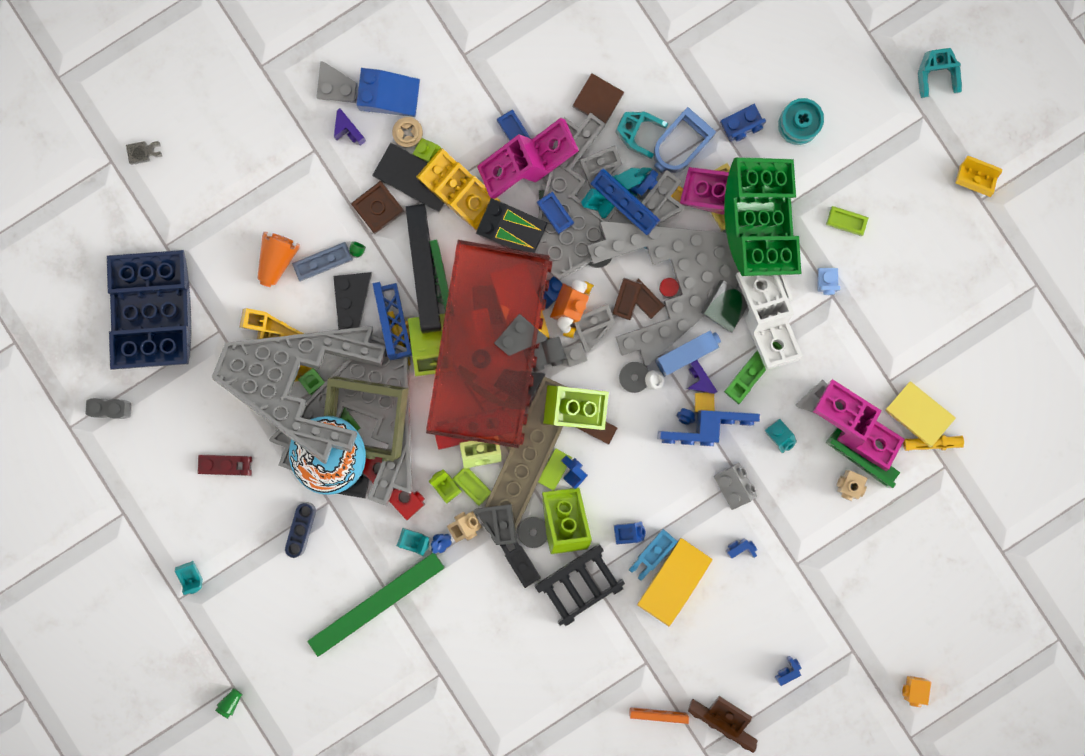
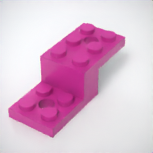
[477,118,579,199]
[813,379,905,471]

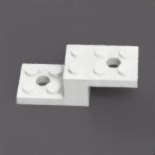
[736,272,803,370]

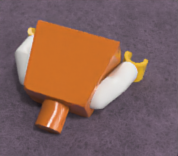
[550,280,594,339]

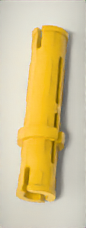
[903,435,964,451]

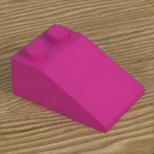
[680,167,729,215]

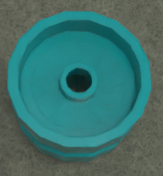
[778,98,824,145]

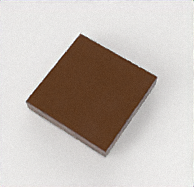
[572,73,624,124]
[351,181,404,234]

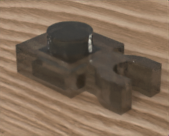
[126,141,163,165]

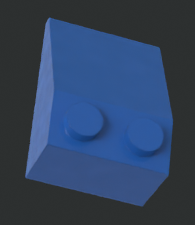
[357,68,420,117]

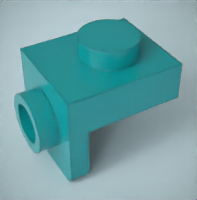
[581,188,615,218]
[765,419,797,453]
[396,528,429,556]
[175,561,203,595]

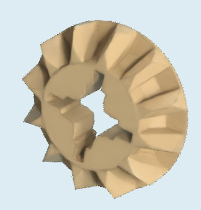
[392,117,423,148]

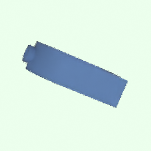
[654,107,716,173]
[655,330,721,377]

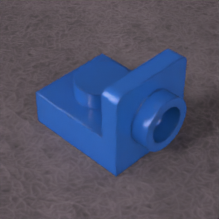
[614,521,646,545]
[775,656,802,686]

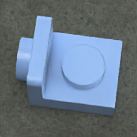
[817,268,840,295]

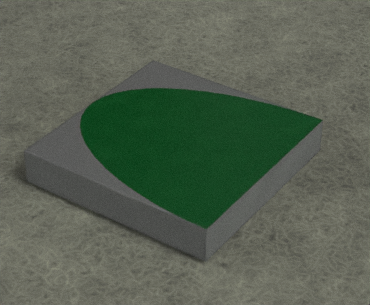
[701,280,748,333]

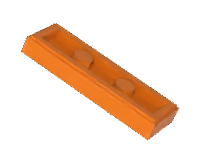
[629,707,689,724]

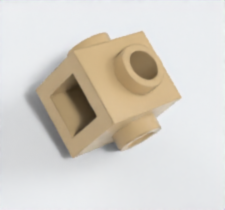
[837,470,868,501]
[447,511,482,543]

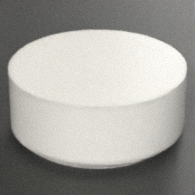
[645,370,664,389]

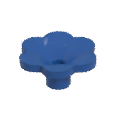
[431,534,452,554]

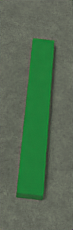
[307,553,445,657]

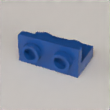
[720,103,766,142]

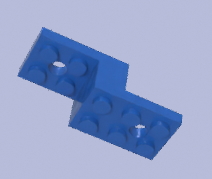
[657,410,760,446]

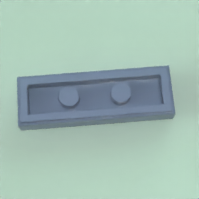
[292,242,353,281]

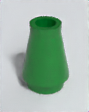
[215,688,243,719]

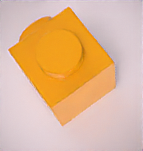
[902,676,931,707]

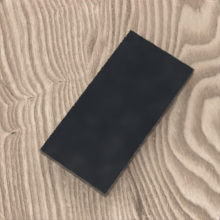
[372,143,444,212]

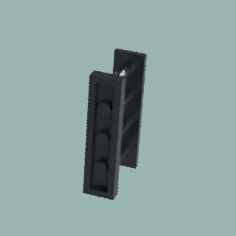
[535,544,625,626]

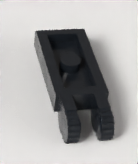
[500,541,541,588]

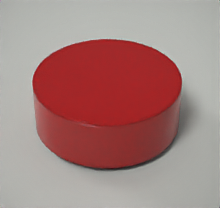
[659,278,679,297]

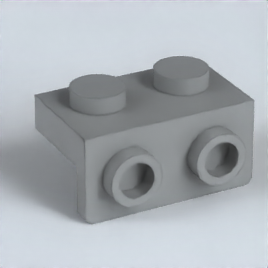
[714,463,757,510]

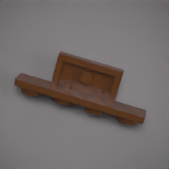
[688,696,758,753]

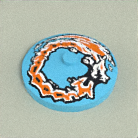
[289,416,366,495]

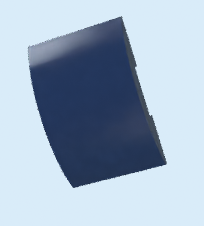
[107,250,191,370]

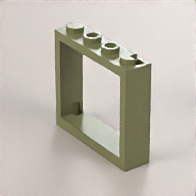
[324,376,409,462]

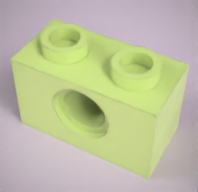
[460,436,502,469]

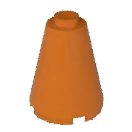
[257,232,300,287]

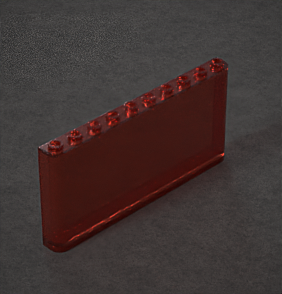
[426,240,552,448]

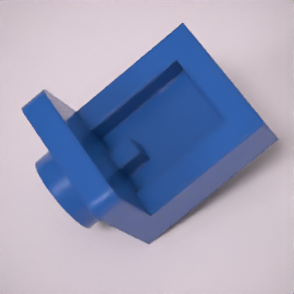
[630,169,658,196]
[536,276,563,309]
[561,455,588,489]
[726,539,757,559]

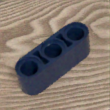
[285,502,316,558]

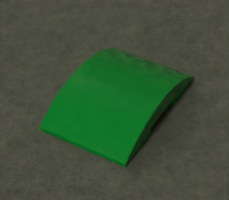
[724,157,802,276]

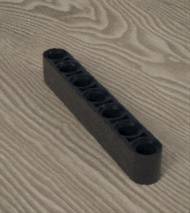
[406,203,441,334]

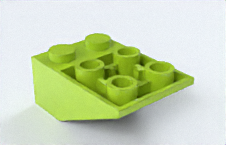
[408,313,454,376]

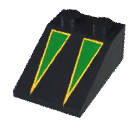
[476,198,548,258]

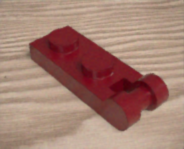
[198,455,252,476]

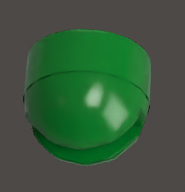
[349,242,366,258]

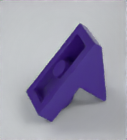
[334,108,366,146]
[686,360,718,394]

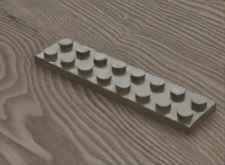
[485,376,567,532]

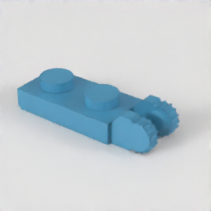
[629,529,678,581]

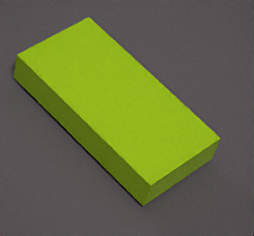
[826,206,869,236]
[538,448,572,491]
[452,468,491,506]

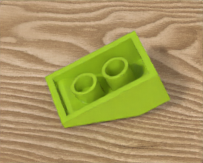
[543,385,609,430]
[542,488,592,554]

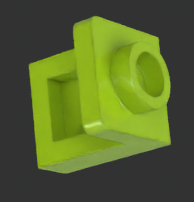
[413,138,443,162]
[429,469,462,503]

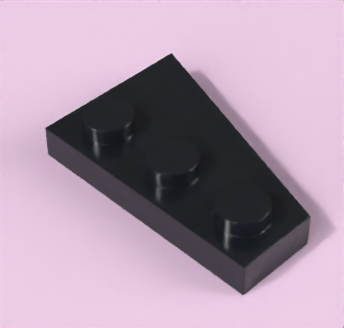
[333,272,372,330]

